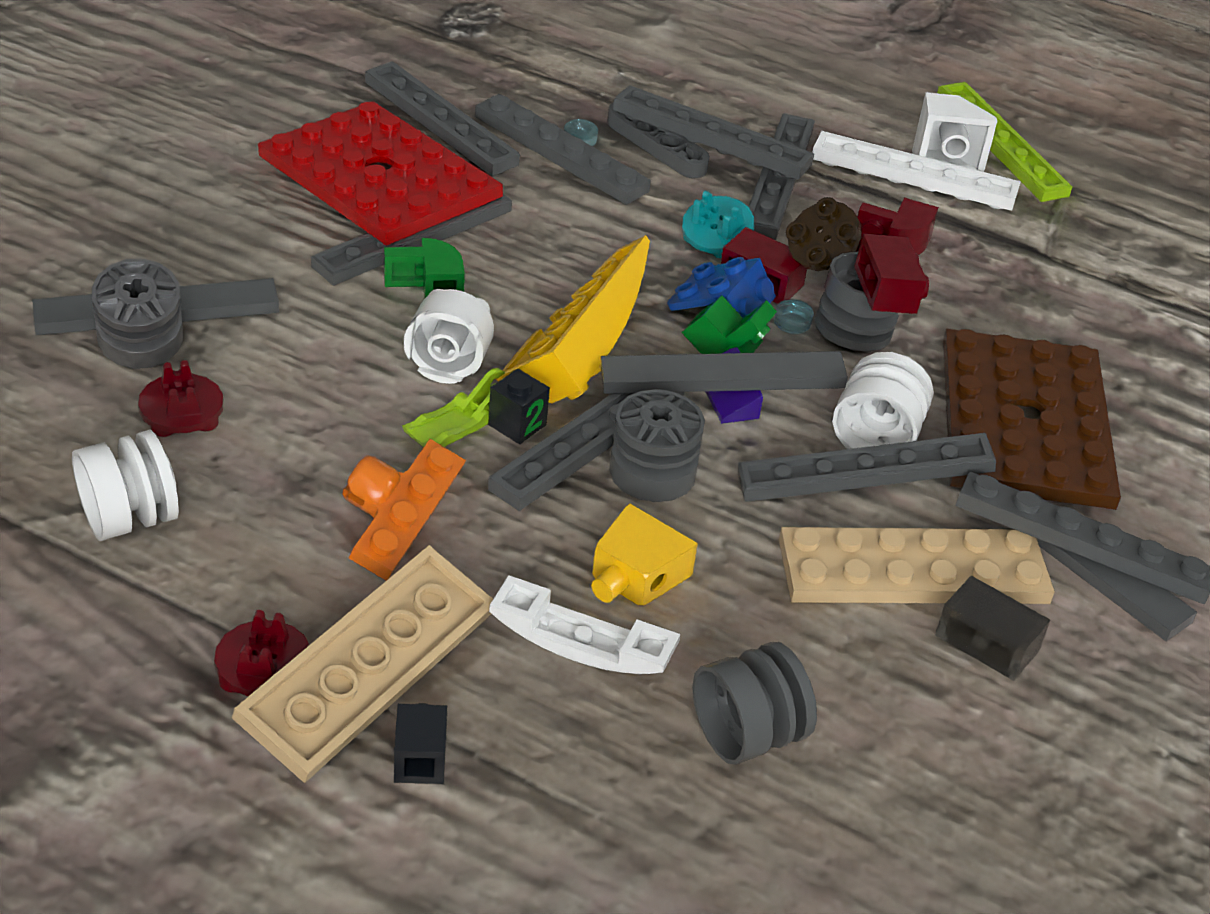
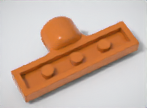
[342,439,466,581]

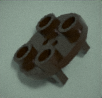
[786,197,861,271]

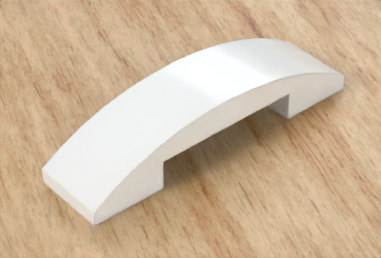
[489,575,680,674]

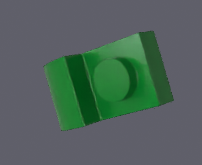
[384,238,465,299]
[681,295,777,354]

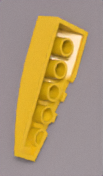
[496,235,650,404]

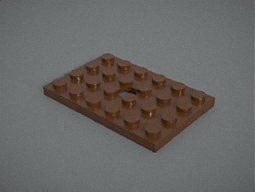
[943,328,1121,510]

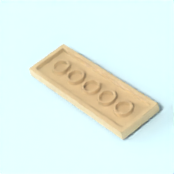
[779,527,1055,604]
[232,545,493,783]

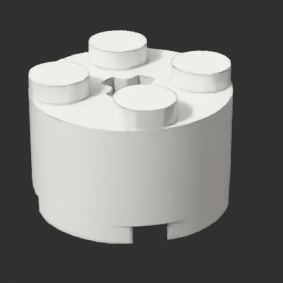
[404,289,494,384]

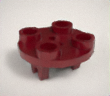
[138,360,224,437]
[214,610,309,696]

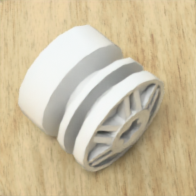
[832,352,934,449]
[72,429,179,541]

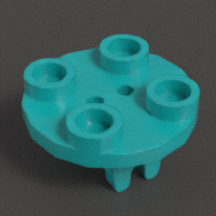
[682,190,754,258]

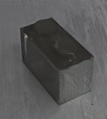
[935,575,1051,681]

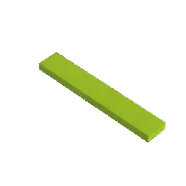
[937,82,1072,202]

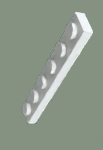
[812,131,1021,211]

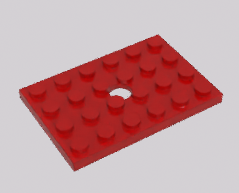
[258,101,503,246]

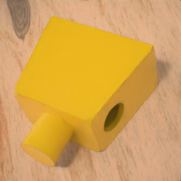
[591,503,698,606]

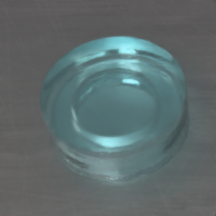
[564,119,598,146]
[774,299,814,334]

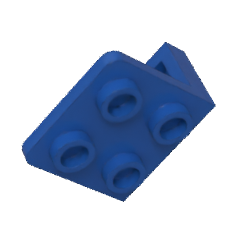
[667,257,776,318]

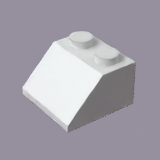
[912,92,997,172]

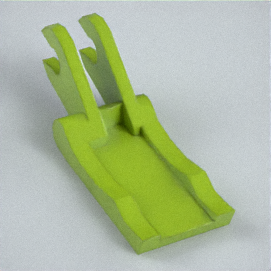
[402,367,505,447]

